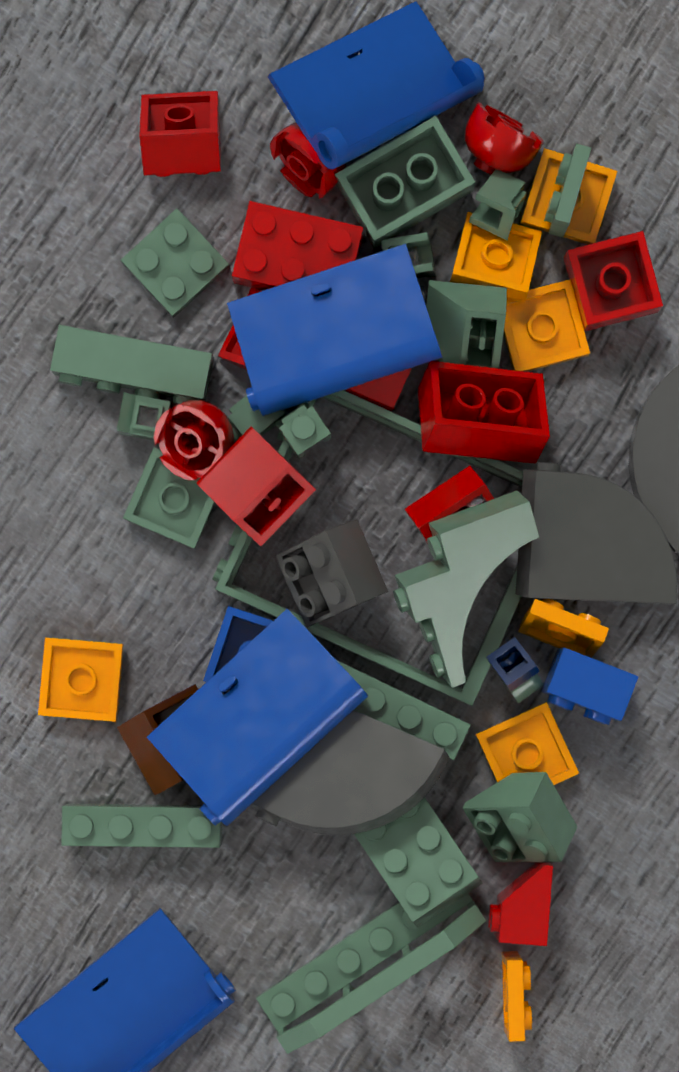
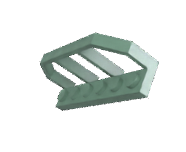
[256,893,486,1054]

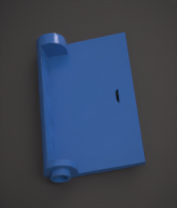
[268,1,485,169]
[227,244,443,416]
[147,608,368,826]
[14,908,236,1072]

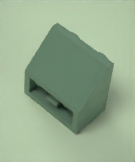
[426,280,507,369]
[463,772,577,862]

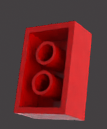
[232,201,363,297]
[418,361,550,464]

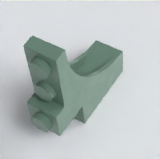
[393,491,539,688]

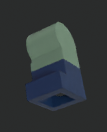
[486,637,544,703]

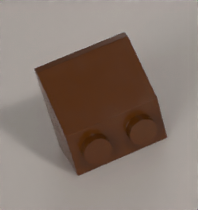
[117,684,198,796]

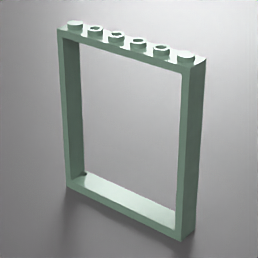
[212,390,523,706]

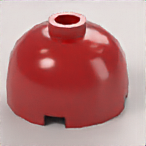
[465,102,544,175]
[270,122,346,199]
[154,400,234,480]

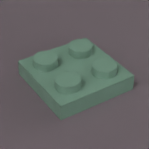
[544,143,591,238]
[121,208,230,318]
[123,447,215,549]

